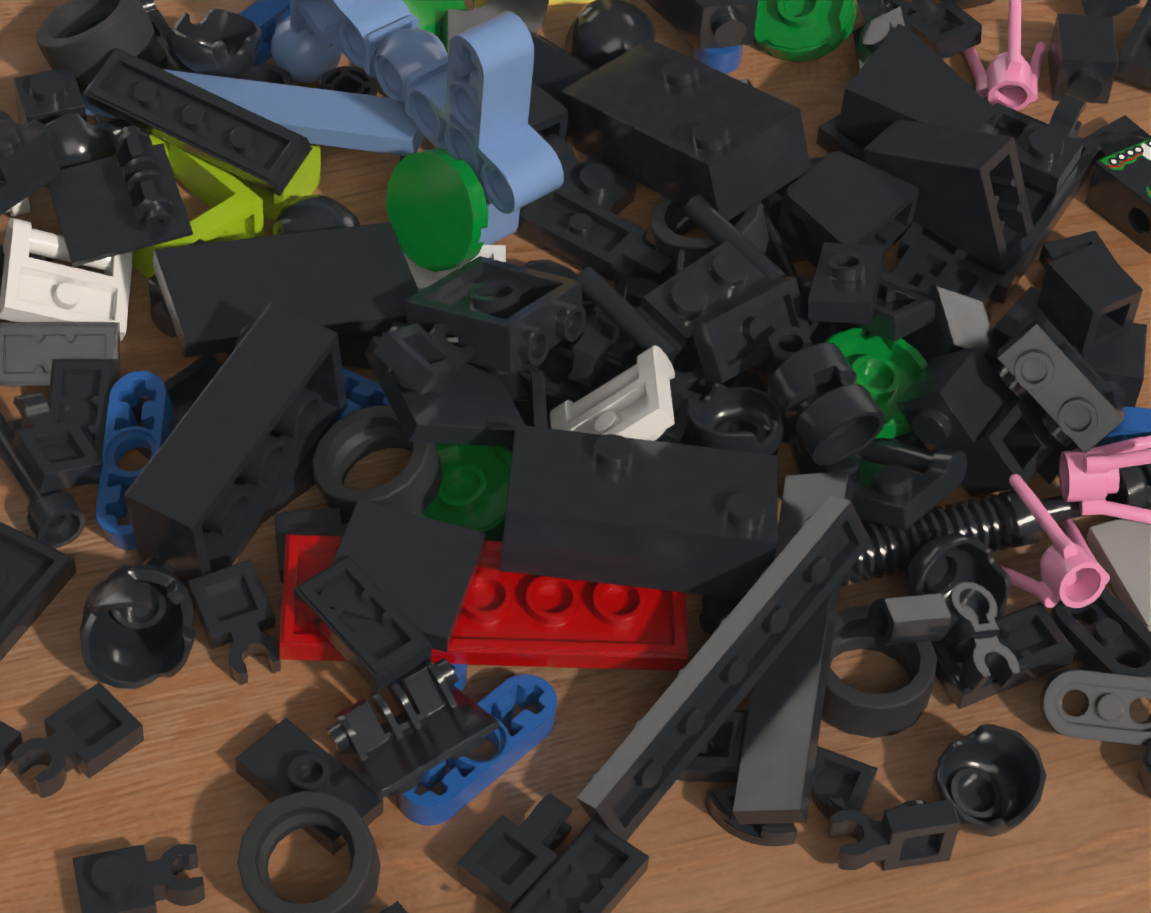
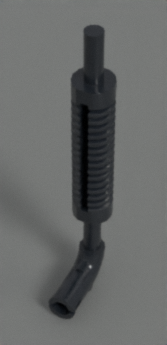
[699,489,1087,637]

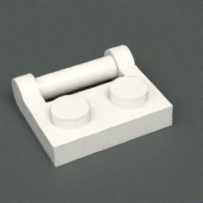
[0,218,133,342]
[550,345,675,441]

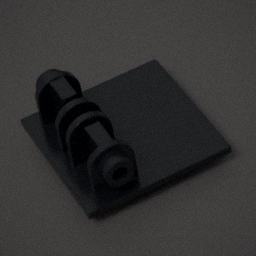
[48,126,193,267]
[325,658,501,800]

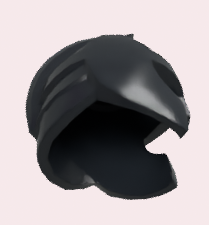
[80,555,195,689]

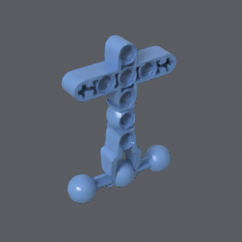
[271,0,564,245]

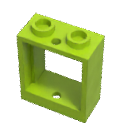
[132,134,264,279]

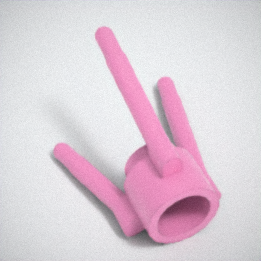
[963,0,1046,111]
[1059,435,1151,524]
[1000,474,1110,608]

